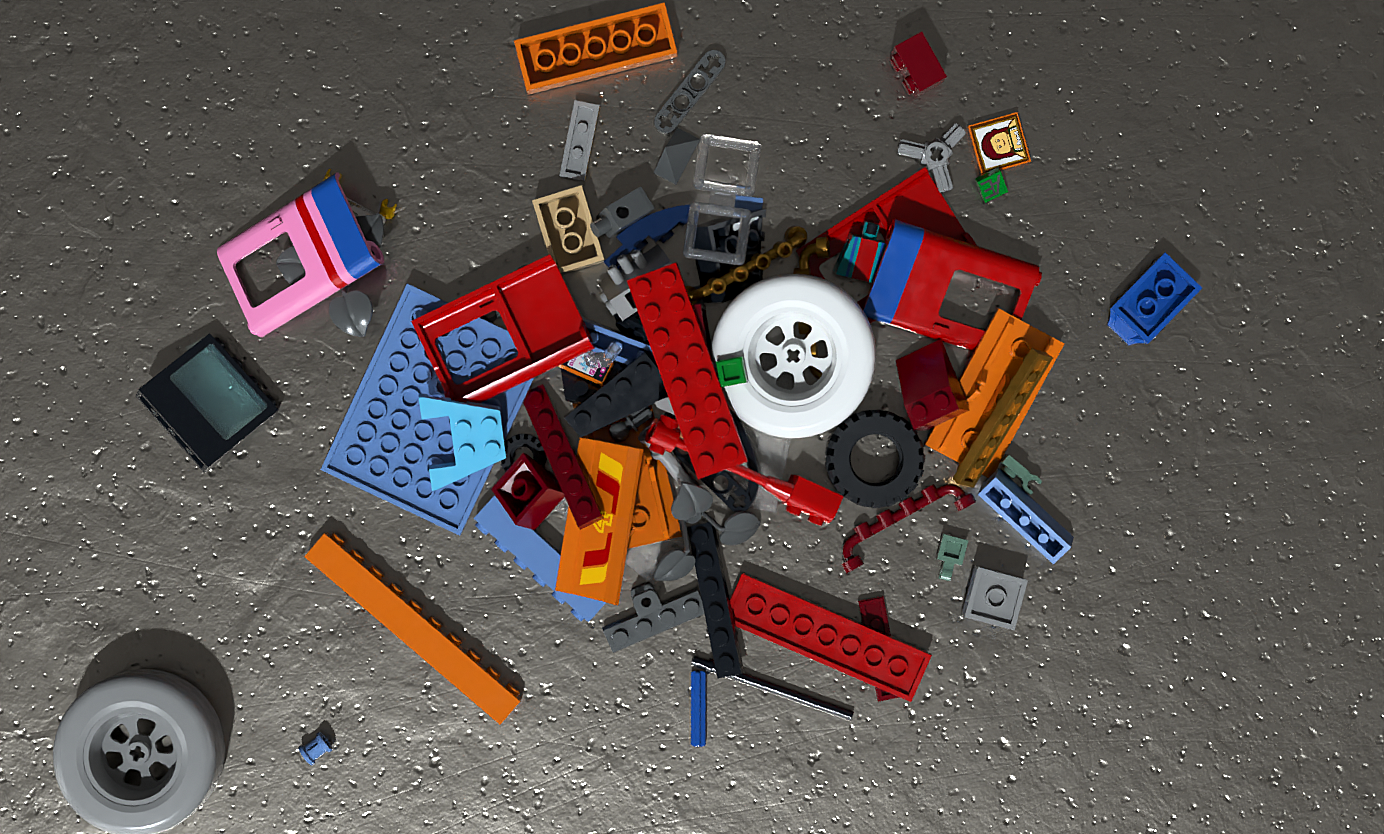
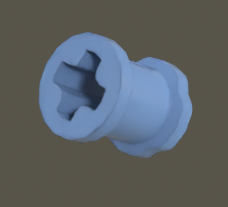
[298,732,333,765]

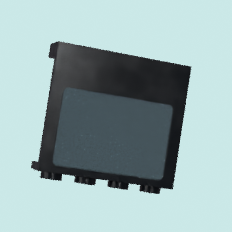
[136,333,278,474]

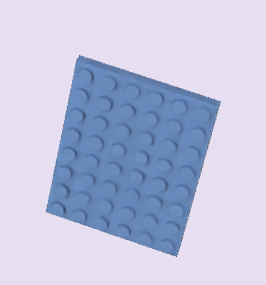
[320,283,535,536]

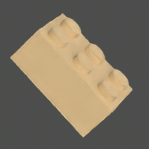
[532,185,605,275]

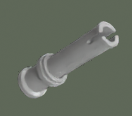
[638,426,698,485]

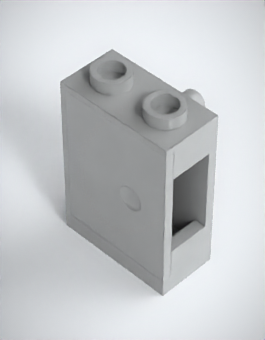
[598,244,672,321]

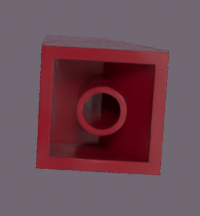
[491,453,565,530]

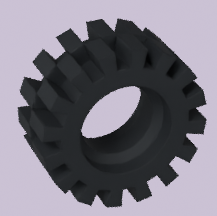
[501,434,547,473]

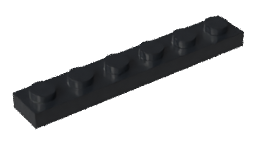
[687,522,744,679]

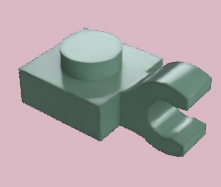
[1000,454,1042,495]
[936,534,968,581]

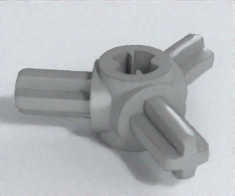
[898,123,966,193]

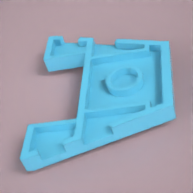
[418,393,506,491]

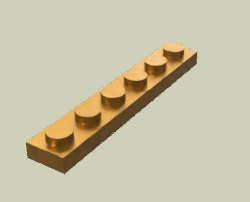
[952,348,1053,488]

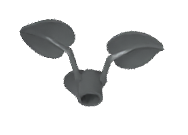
[276,214,384,337]
[653,481,761,581]

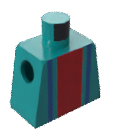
[833,221,887,283]

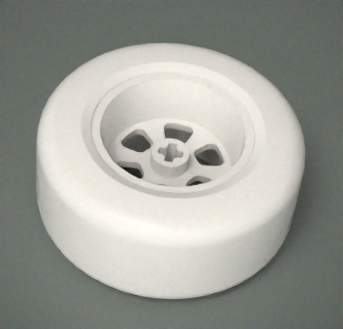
[711,274,876,438]

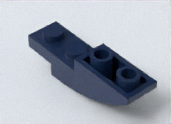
[604,204,694,270]

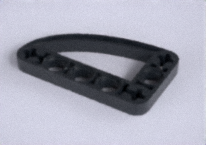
[664,409,759,512]

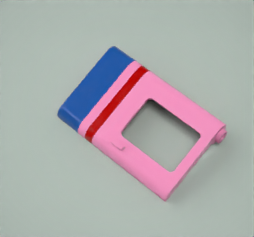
[217,172,384,337]

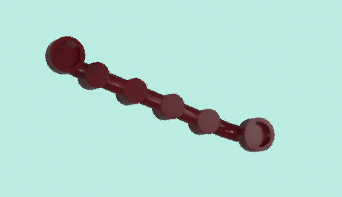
[842,484,976,574]

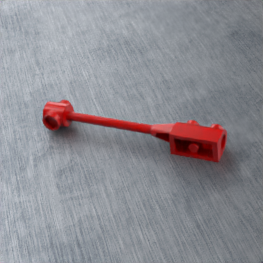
[645,414,844,526]

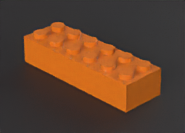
[514,2,677,95]

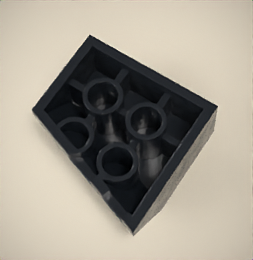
[688,208,766,303]

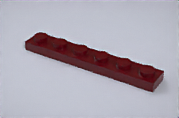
[523,384,604,530]

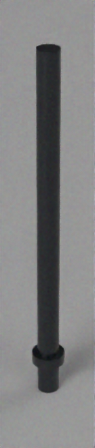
[691,656,854,721]

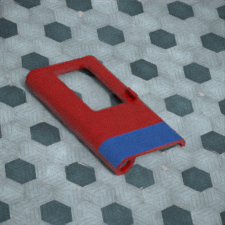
[862,219,1042,351]

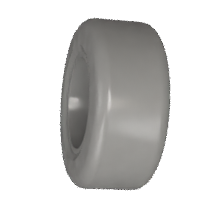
[53,669,225,834]

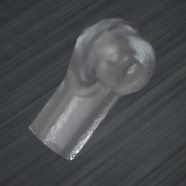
[583,341,622,369]

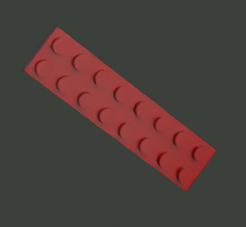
[627,262,748,479]
[730,572,932,702]

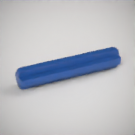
[691,670,706,747]

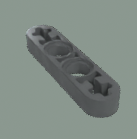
[654,50,725,134]

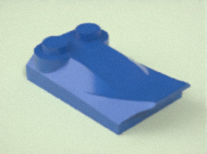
[1107,252,1202,345]

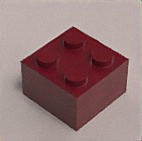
[889,31,947,98]

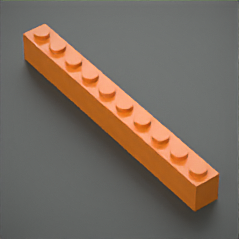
[304,532,522,725]

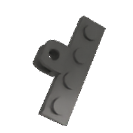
[602,582,704,653]

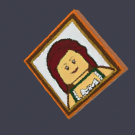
[967,112,1031,175]

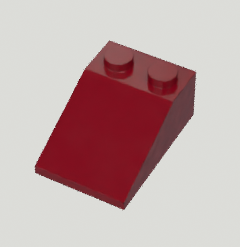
[896,339,970,431]

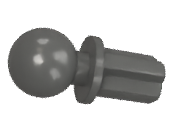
[609,407,653,441]

